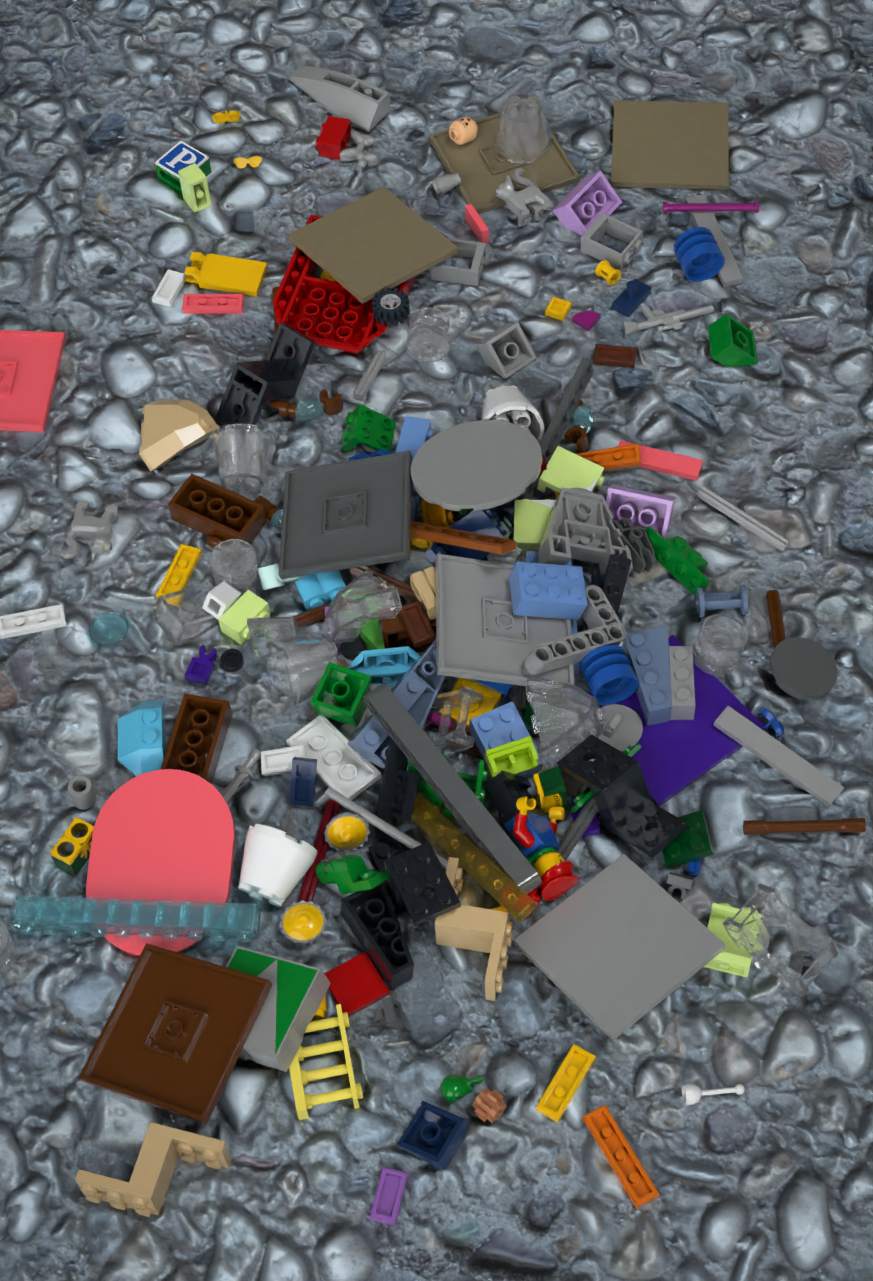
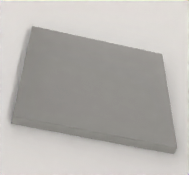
[435,554,575,692]
[514,854,726,1041]

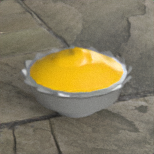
[324,812,371,852]
[279,900,327,944]

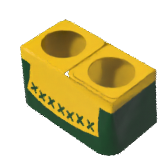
[533,766,568,815]
[50,817,94,877]

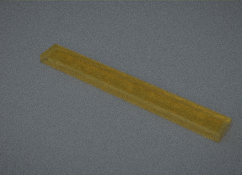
[411,794,538,923]

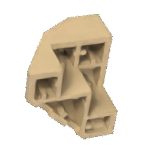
[139,399,219,471]

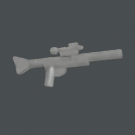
[623,305,714,338]

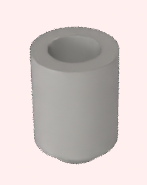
[68,775,96,810]

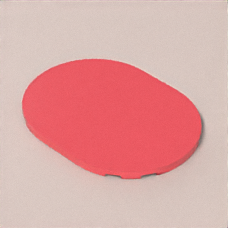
[86,769,235,957]

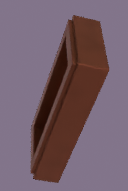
[593,344,637,368]
[398,601,436,648]

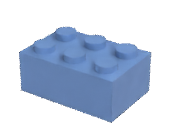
[509,561,587,620]
[468,701,544,778]

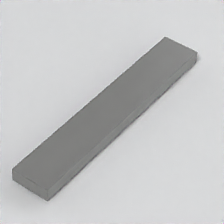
[685,194,743,287]
[714,706,844,808]

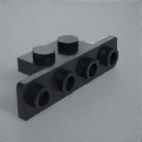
[590,554,631,615]
[371,744,420,840]

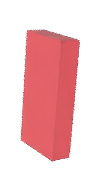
[465,204,489,244]

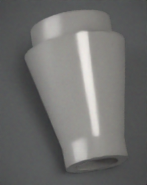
[432,172,462,195]

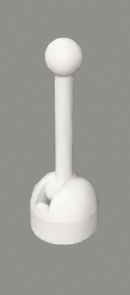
[681,1084,745,1106]

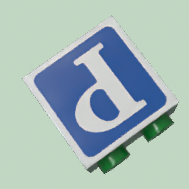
[155,141,211,192]

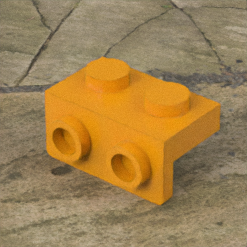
[420,498,454,527]

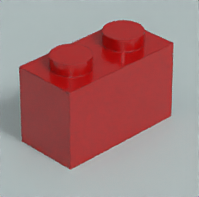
[316,116,351,160]

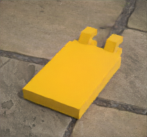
[184,252,267,297]

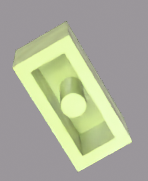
[178,163,211,213]
[218,590,270,645]

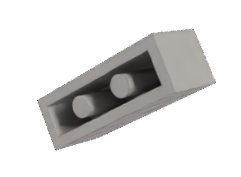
[669,646,695,720]

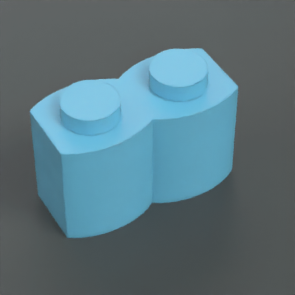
[295,570,348,611]

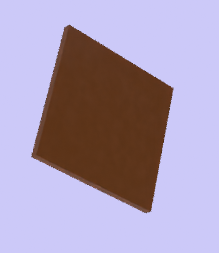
[78,943,273,1125]

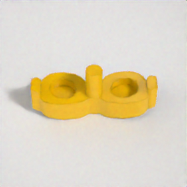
[212,110,241,124]
[233,156,262,168]

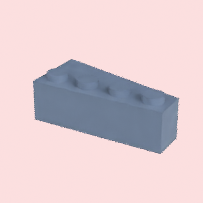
[622,625,672,726]

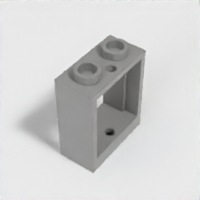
[581,213,644,270]
[428,238,486,286]

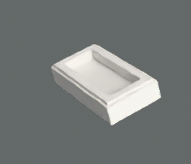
[152,269,186,307]
[261,744,307,776]

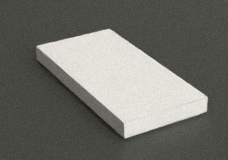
[286,715,382,800]

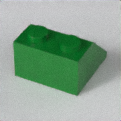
[708,314,758,366]
[310,662,372,727]

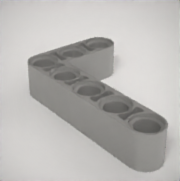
[525,585,626,674]

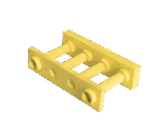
[289,1004,363,1120]

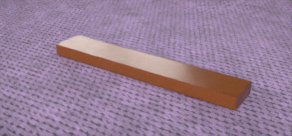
[410,521,516,555]

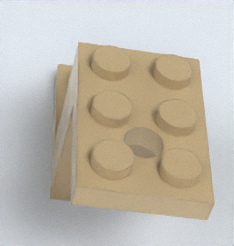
[435,857,513,1001]
[75,1122,232,1217]

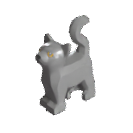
[495,168,554,227]
[60,500,120,560]

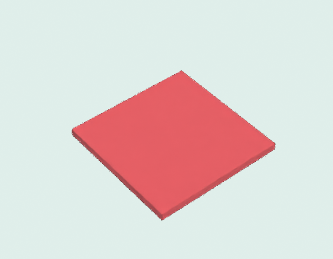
[0,330,66,432]

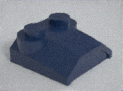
[396,1101,468,1169]

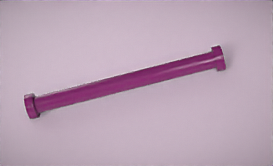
[663,201,759,214]

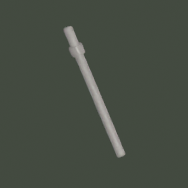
[325,787,448,871]

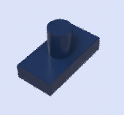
[612,279,652,318]
[290,757,317,807]

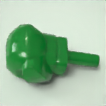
[440,1075,484,1104]

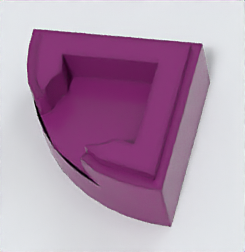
[572,311,601,331]
[423,712,453,731]

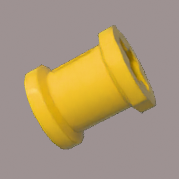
[595,260,622,286]

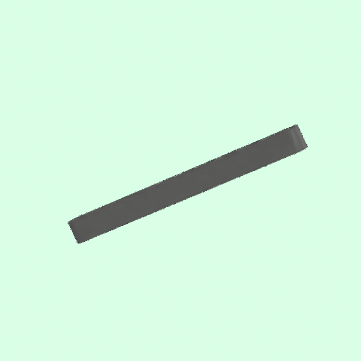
[363,683,542,898]

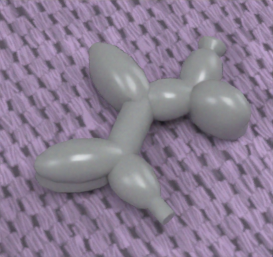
[339,131,380,172]

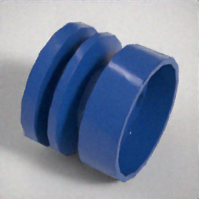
[673,227,725,282]
[580,645,639,706]

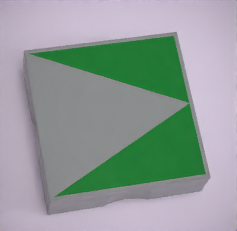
[226,946,331,1072]

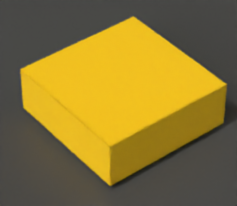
[545,296,572,321]

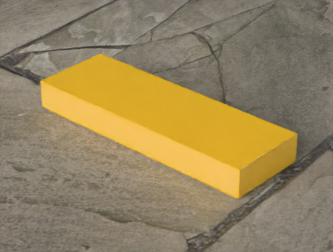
[156,544,202,605]
[536,1044,596,1123]

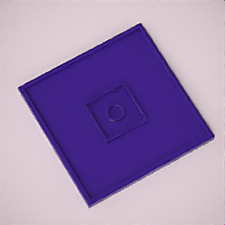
[572,635,765,806]

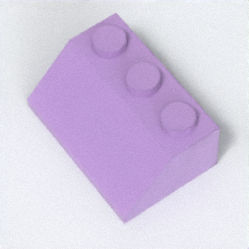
[552,171,622,236]
[606,484,676,539]

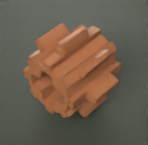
[472,1088,507,1123]

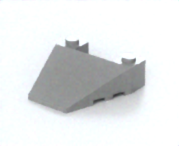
[538,487,633,577]

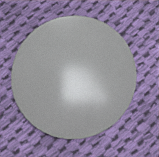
[587,704,643,752]

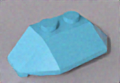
[347,646,420,688]
[118,700,166,776]

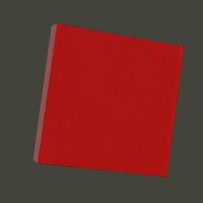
[324,951,390,1017]

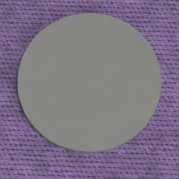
[410,420,543,511]

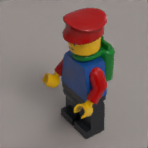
[485,770,580,901]

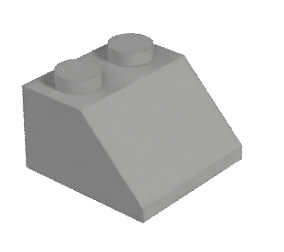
[475,322,537,379]

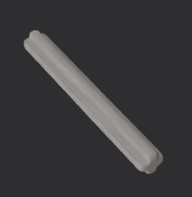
[697,486,790,551]

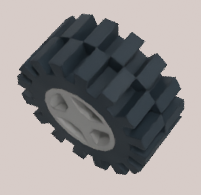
[372,288,410,327]

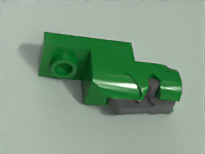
[316,851,389,894]

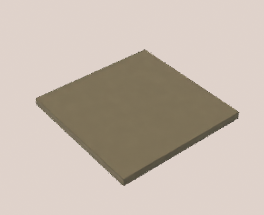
[611,100,729,190]
[429,102,580,214]
[289,186,458,304]

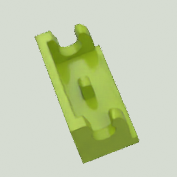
[484,736,539,779]

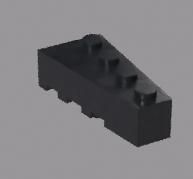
[340,881,414,990]

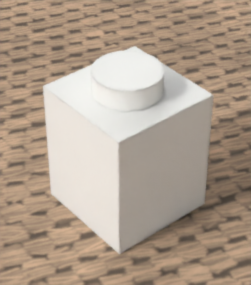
[202,581,241,619]

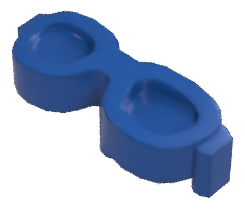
[757,707,784,739]

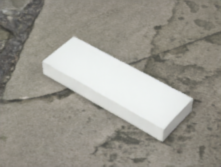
[0,604,67,639]

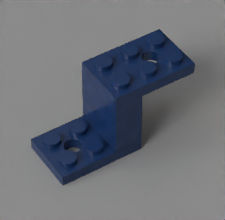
[424,506,514,567]

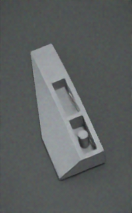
[289,66,391,132]

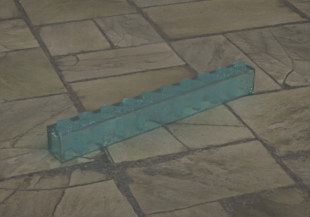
[12,896,261,942]

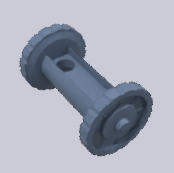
[696,584,748,617]

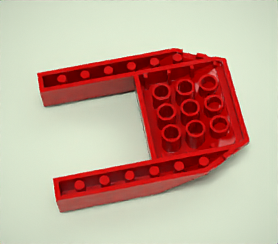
[273,215,416,354]

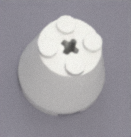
[481,385,544,441]
[238,824,318,907]

